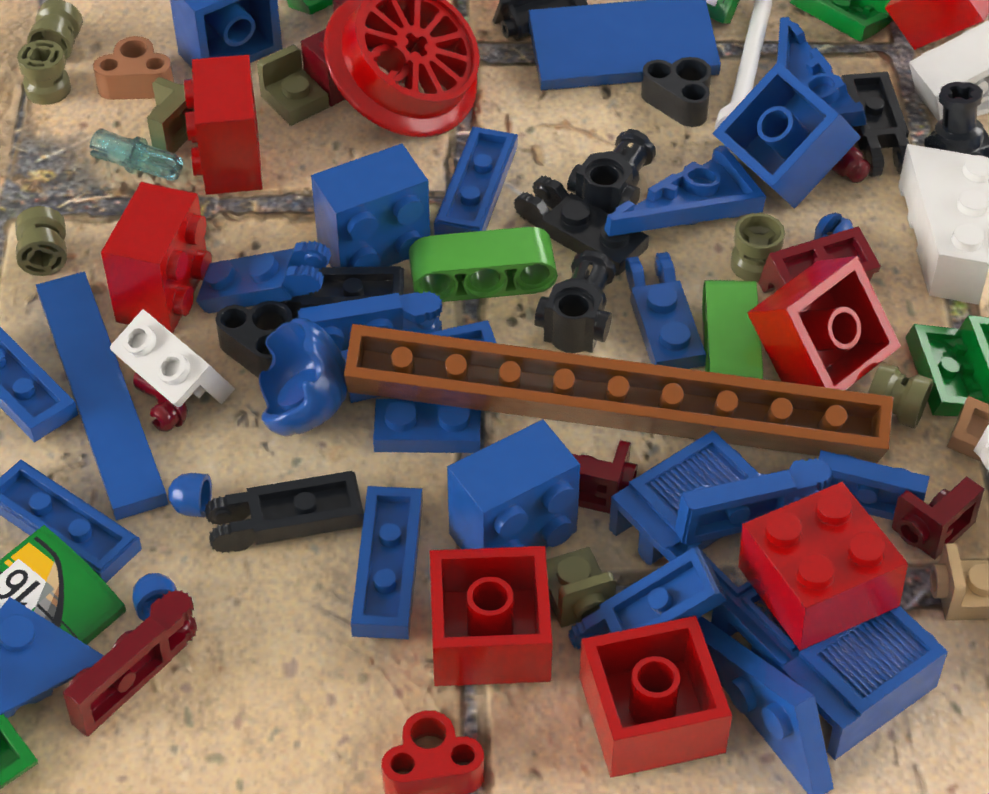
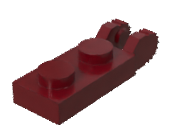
[63,589,197,737]

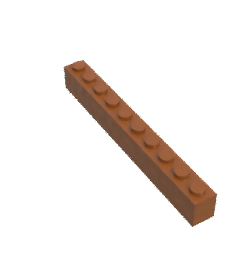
[344,324,894,463]

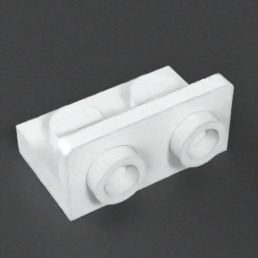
[110,309,235,407]

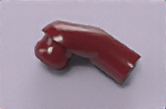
[831,127,871,183]
[133,373,188,432]

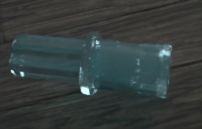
[90,128,184,181]

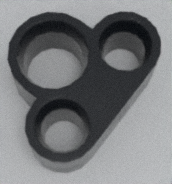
[641,57,711,127]
[215,301,293,378]

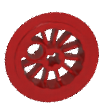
[324,0,480,137]

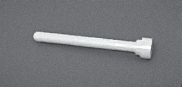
[715,0,772,130]

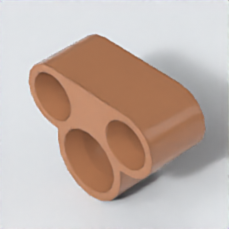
[93,36,174,100]

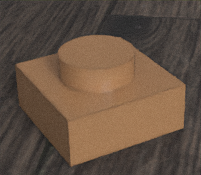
[947,396,989,462]

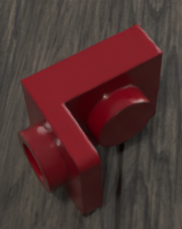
[572,440,638,514]
[892,476,984,560]

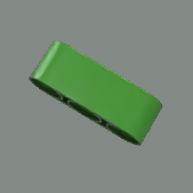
[408,227,558,302]
[702,280,763,379]

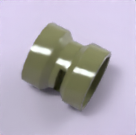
[27,0,83,60]
[17,40,71,105]
[15,206,67,276]
[731,213,785,283]
[868,362,933,429]

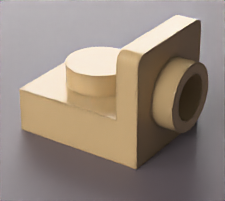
[930,543,989,621]

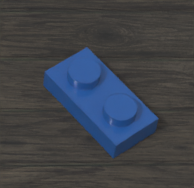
[373,399,481,453]
[818,450,930,520]

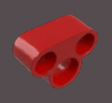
[381,710,484,794]

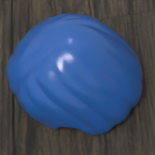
[259,318,348,436]

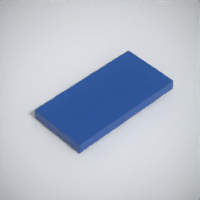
[528,0,721,91]

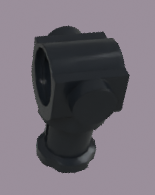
[924,82,989,158]
[567,129,656,214]
[534,250,616,353]

